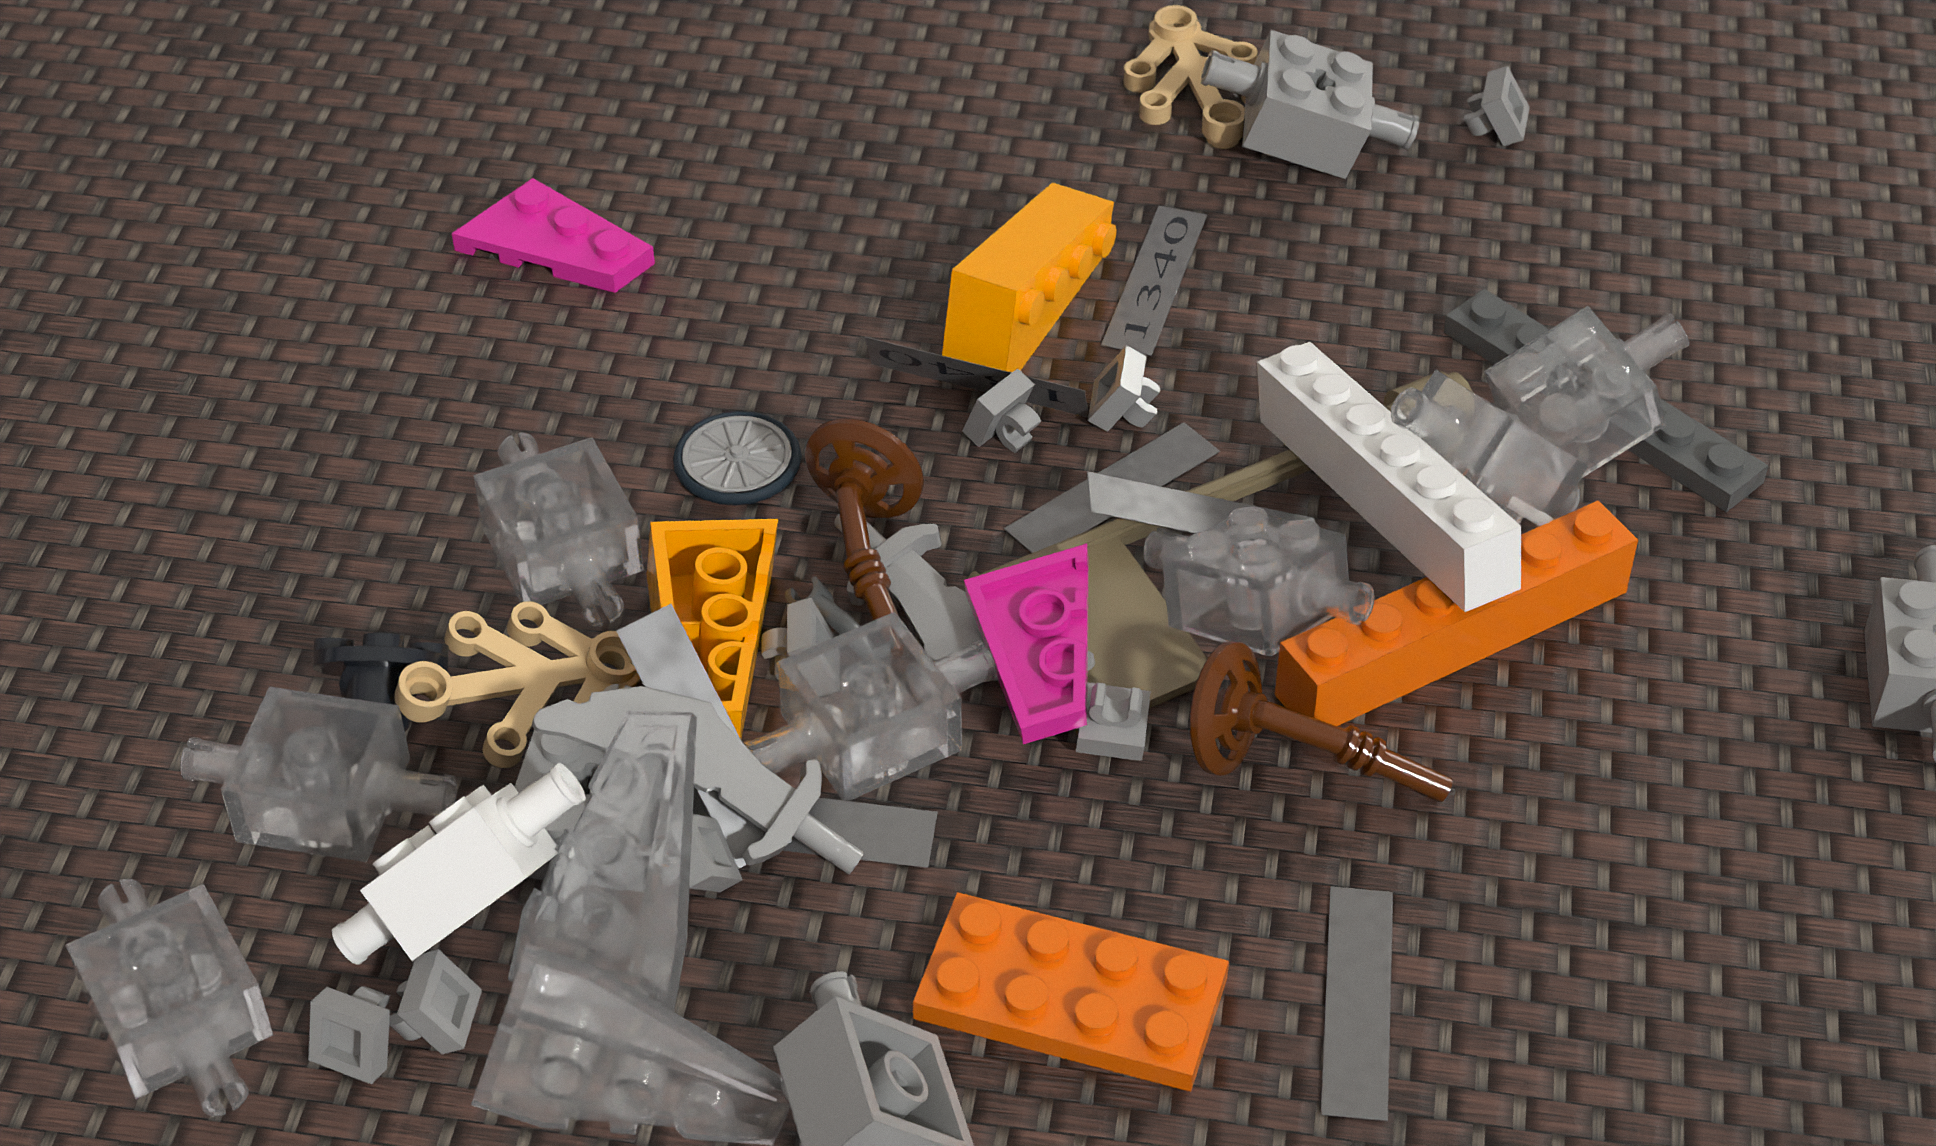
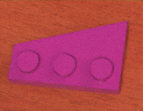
[452,178,655,293]
[964,543,1089,744]

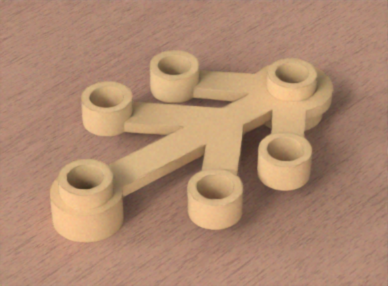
[1124,5,1258,149]
[394,601,640,768]

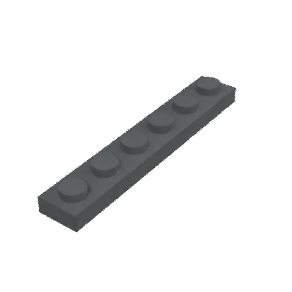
[1444,289,1768,513]

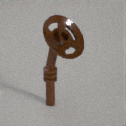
[805,418,924,659]
[1190,641,1452,802]

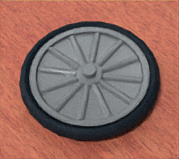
[673,411,802,506]

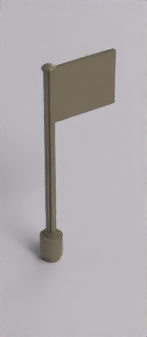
[968,371,1475,735]

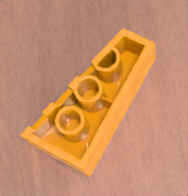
[942,182,1116,372]
[647,519,778,739]

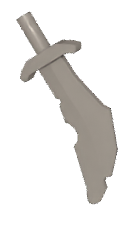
[834,514,1095,680]
[532,686,864,875]

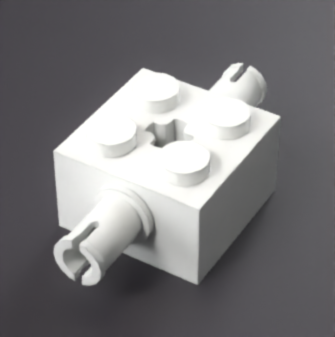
[332,763,586,965]

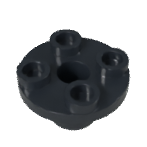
[313,633,449,737]

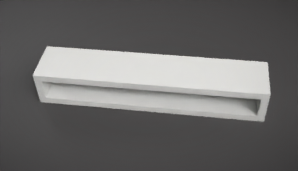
[1257,341,1521,612]

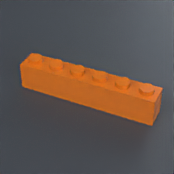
[1275,500,1638,726]

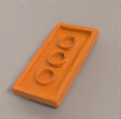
[913,892,1229,1092]

